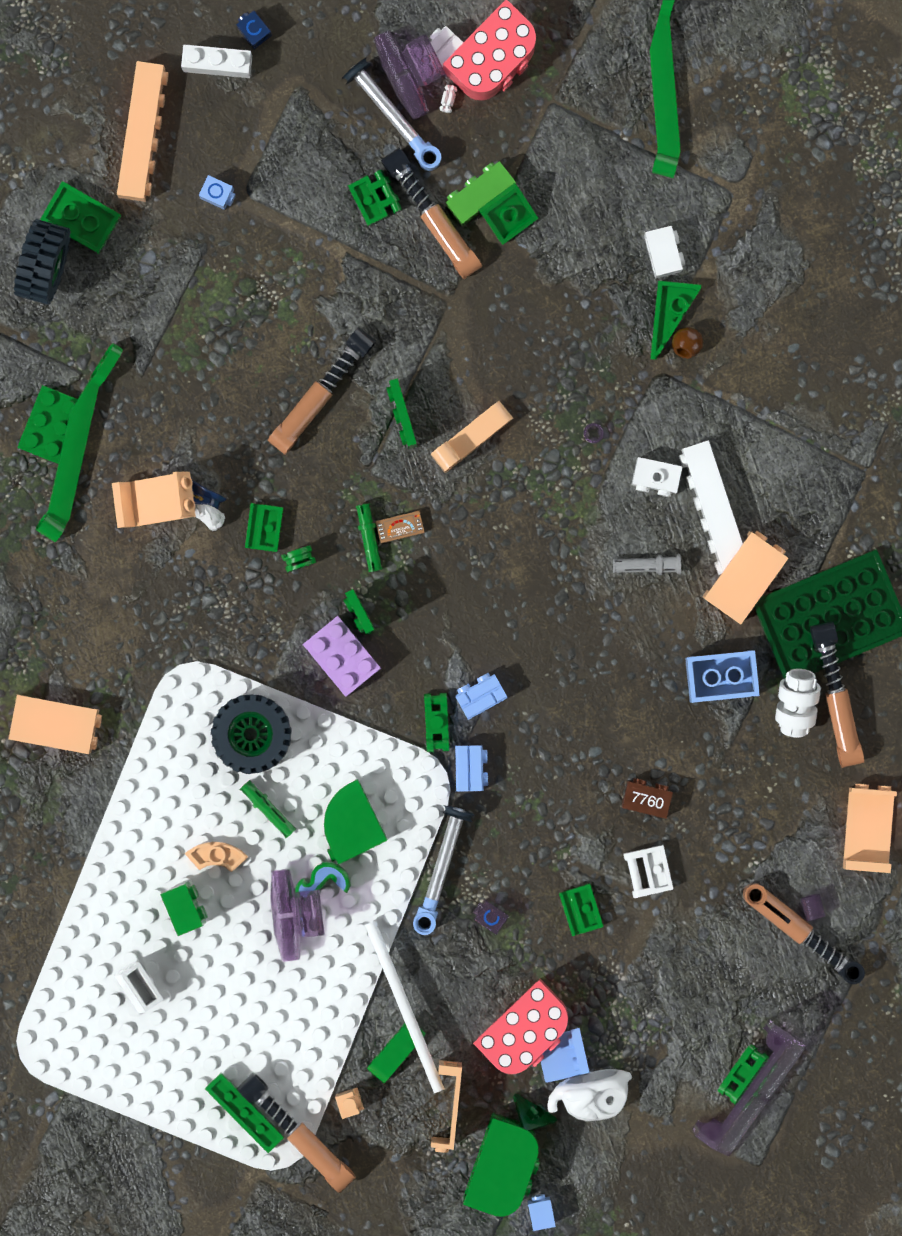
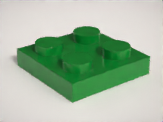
[478,183,539,245]

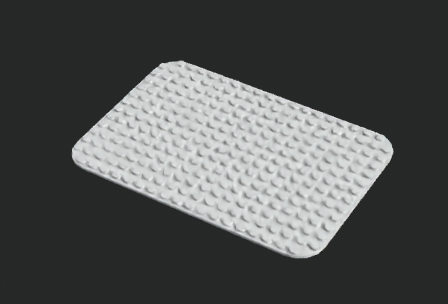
[16,661,451,1171]

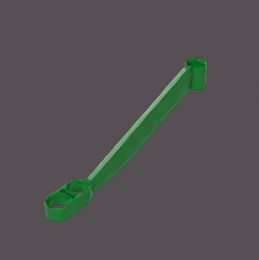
[649,0,680,178]
[35,343,123,542]

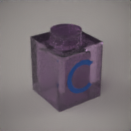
[473,900,509,935]

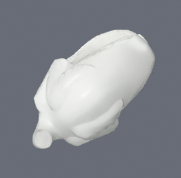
[548,1069,632,1121]

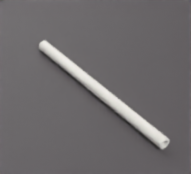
[365,921,445,1093]

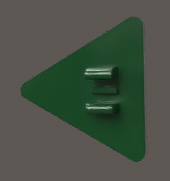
[513,1094,557,1131]

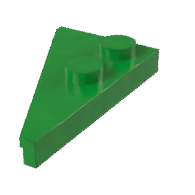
[650,281,701,360]

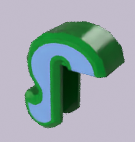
[295,861,351,901]

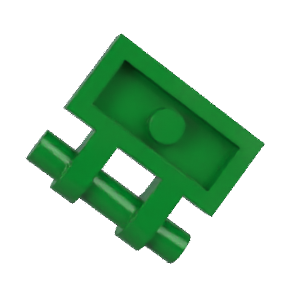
[348,169,402,227]

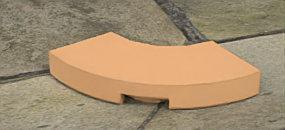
[185,842,248,872]

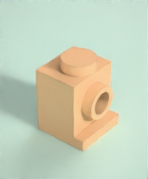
[335,1087,364,1119]

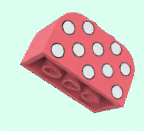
[443,0,536,100]
[473,979,568,1074]

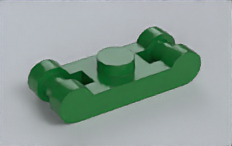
[424,693,449,752]
[718,1044,770,1105]

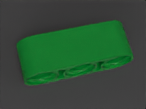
[367,1023,426,1083]

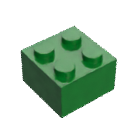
[160,881,208,936]

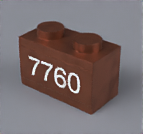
[621,778,673,819]

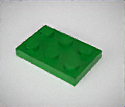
[40,181,121,254]
[386,378,417,449]
[17,385,77,464]
[344,589,376,635]

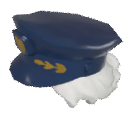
[192,480,227,531]

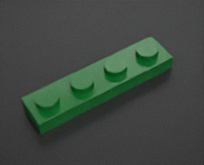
[205,1072,285,1153]

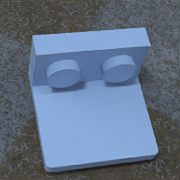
[541,1028,589,1083]

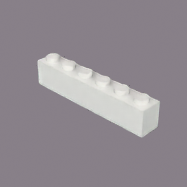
[679,440,743,575]

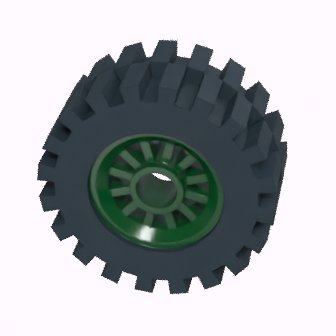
[14,219,71,305]
[210,694,292,774]

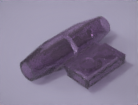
[374,31,446,120]
[270,869,325,962]

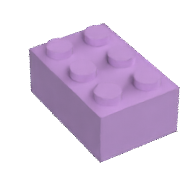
[303,616,381,697]

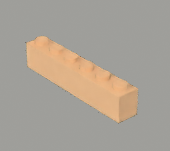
[117,61,168,202]

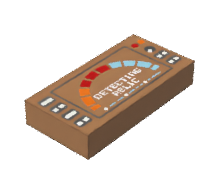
[376,511,425,543]

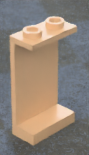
[112,472,196,528]
[702,531,788,624]
[9,695,102,754]
[843,784,897,873]
[431,1060,462,1153]

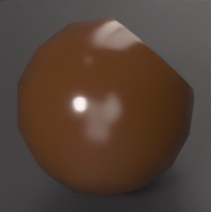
[672,327,703,359]

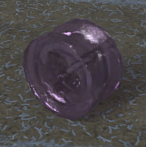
[583,423,604,443]

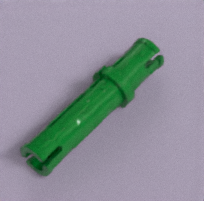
[356,503,383,572]
[239,780,296,838]

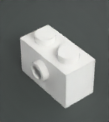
[631,457,682,497]
[114,962,164,1013]

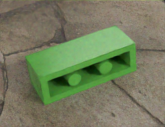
[446,161,516,227]

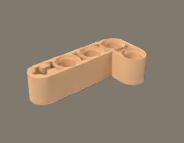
[431,401,513,473]

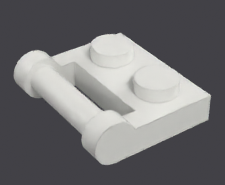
[624,845,673,898]

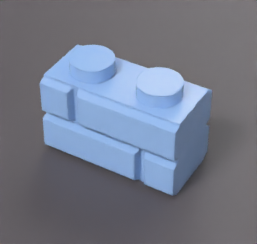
[455,673,507,720]
[455,745,488,791]

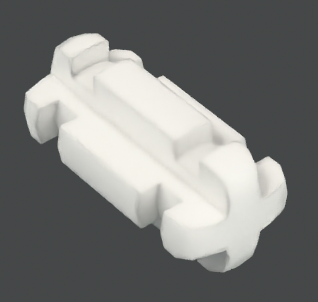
[440,85,457,113]

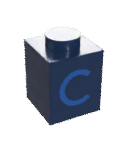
[236,11,272,50]

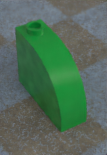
[324,779,388,865]

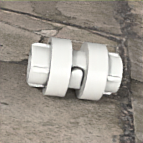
[775,669,821,737]

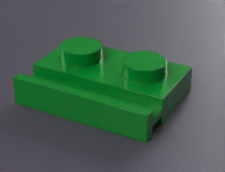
[245,503,283,552]
[559,883,603,937]

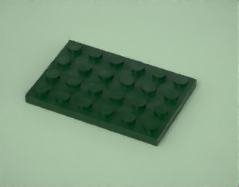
[754,549,902,679]

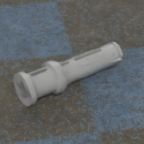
[613,554,681,575]

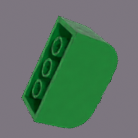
[463,1112,540,1217]

